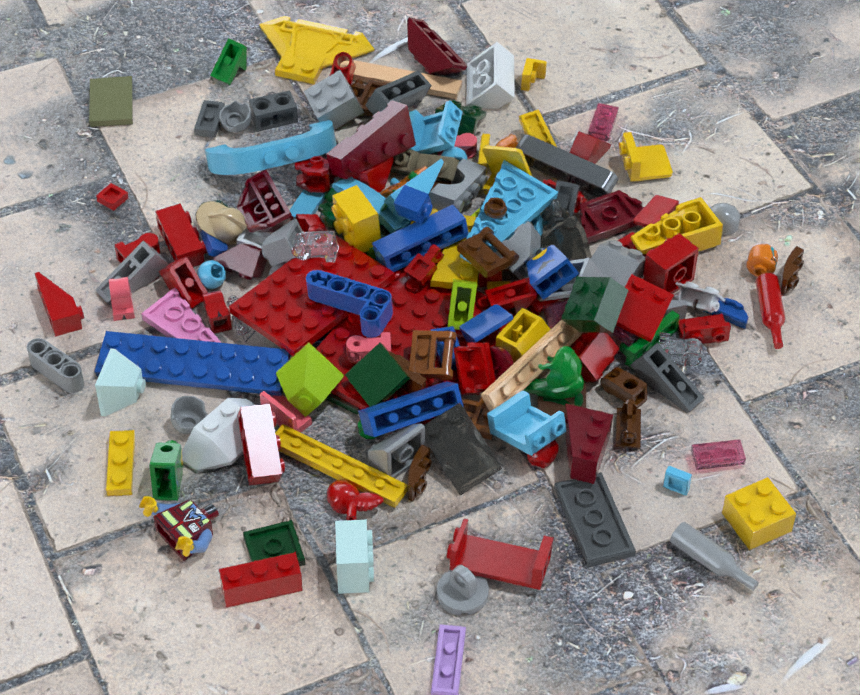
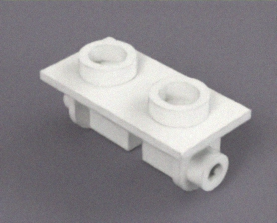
[674,281,725,313]

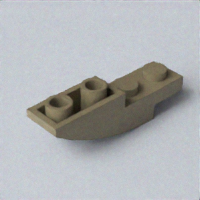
[390,150,459,181]

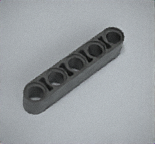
[516,135,618,197]

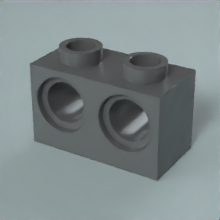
[249,90,298,132]

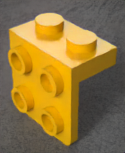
[619,132,673,182]
[482,145,532,195]

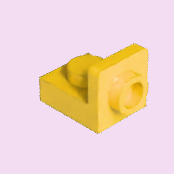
[521,58,547,91]

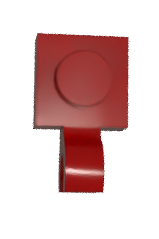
[404,244,444,285]

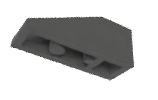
[630,343,705,413]

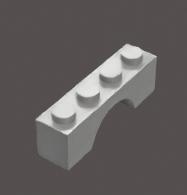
[429,159,488,213]

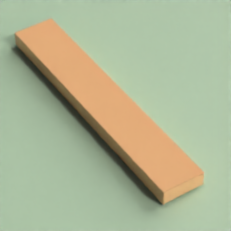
[340,60,462,100]
[481,320,581,412]

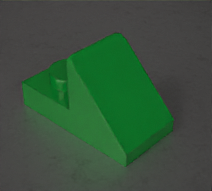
[210,38,247,85]

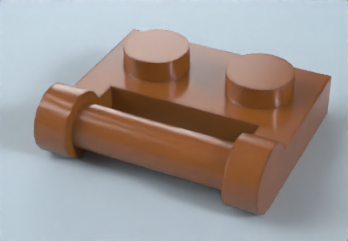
[409,330,457,381]

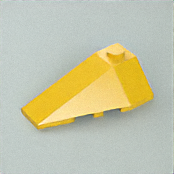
[631,197,723,254]

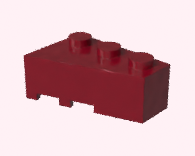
[564,404,613,484]

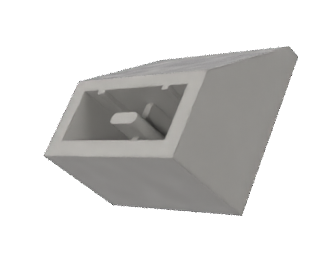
[495,221,541,280]

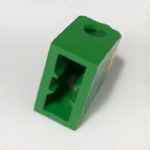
[149,440,183,501]

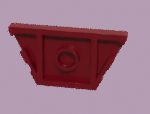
[580,190,644,245]

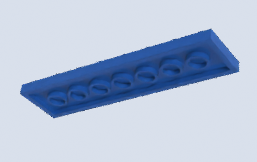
[94,331,291,396]

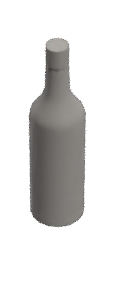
[670,522,759,591]

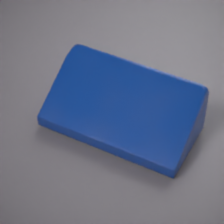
[459,304,513,342]

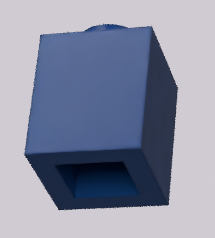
[394,185,432,224]

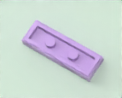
[431,624,466,695]

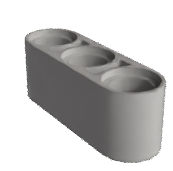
[27,338,84,393]

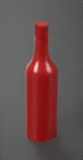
[755,273,786,349]

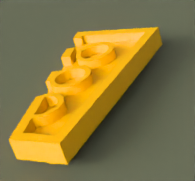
[430,215,478,290]

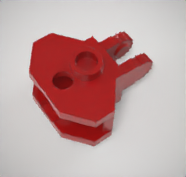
[295,156,338,193]

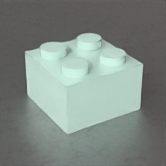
[335,520,374,594]

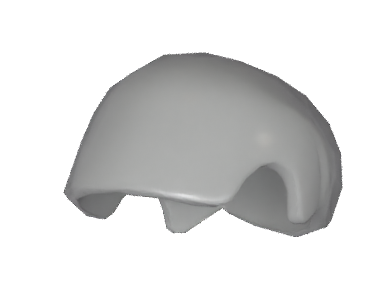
[219,100,252,133]
[710,203,740,235]
[170,396,208,434]

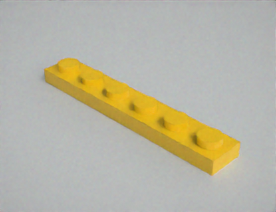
[275,424,408,508]

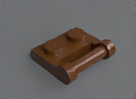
[457,227,519,278]

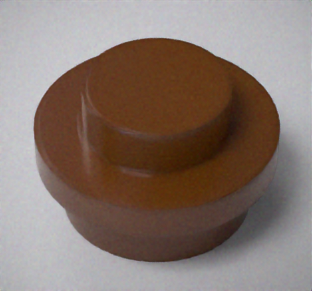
[484,197,507,219]

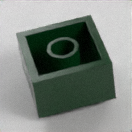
[561,277,628,333]

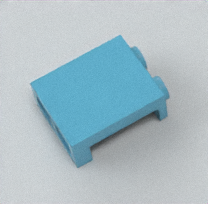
[408,101,462,154]
[487,390,566,455]

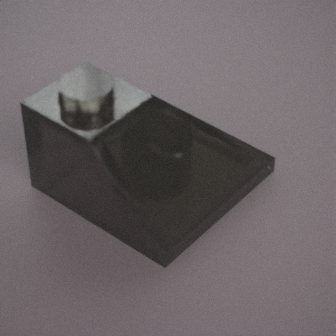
[540,216,592,261]

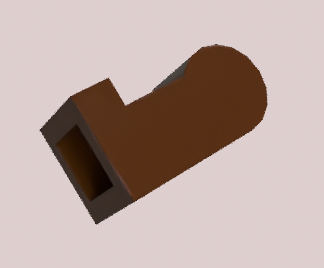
[600,367,647,408]

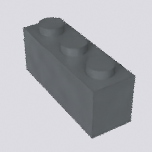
[365,70,432,115]

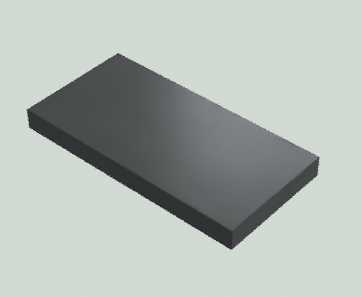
[554,472,636,568]

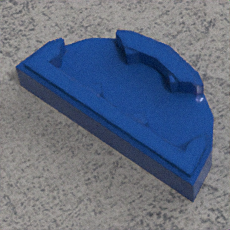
[200,230,228,257]
[703,298,748,329]

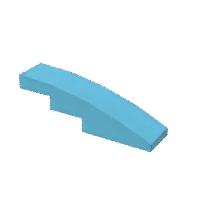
[332,177,412,234]

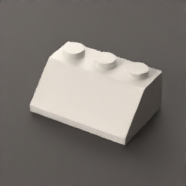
[466,42,514,109]

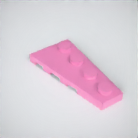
[141,288,221,343]

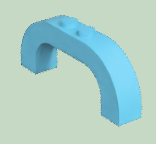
[204,120,337,175]

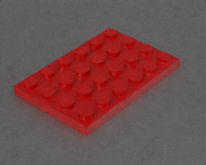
[229,231,395,356]

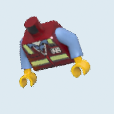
[139,496,219,561]

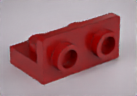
[678,314,731,347]

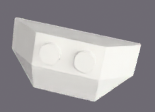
[182,398,255,473]

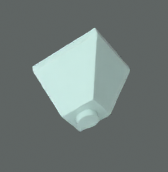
[95,348,146,417]

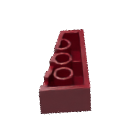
[326,100,416,180]

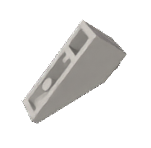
[95,241,169,305]

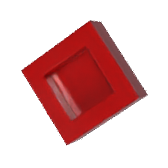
[96,183,128,211]

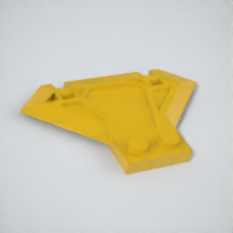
[259,16,374,84]

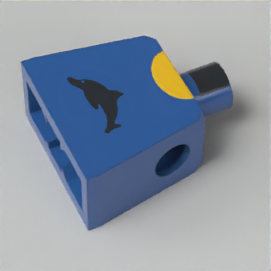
[526,245,579,300]

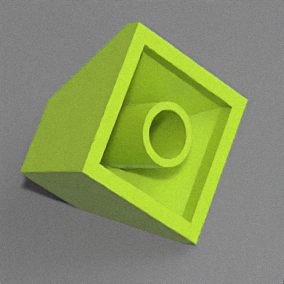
[276,343,344,417]

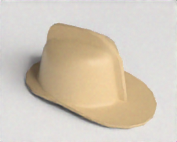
[196,201,247,245]

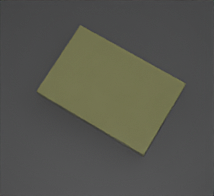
[89,76,133,127]

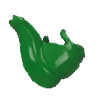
[523,346,584,399]

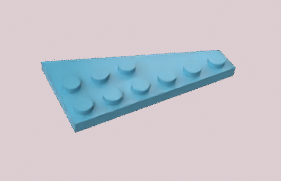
[460,160,558,264]

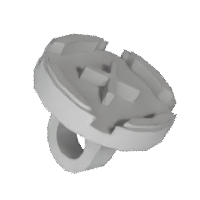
[437,565,489,615]

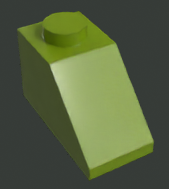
[448,279,477,330]

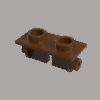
[616,399,641,449]

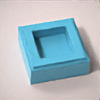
[663,466,692,496]

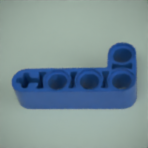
[306,270,393,338]

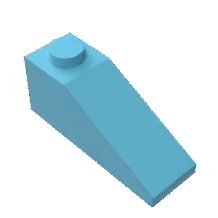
[384,159,444,222]

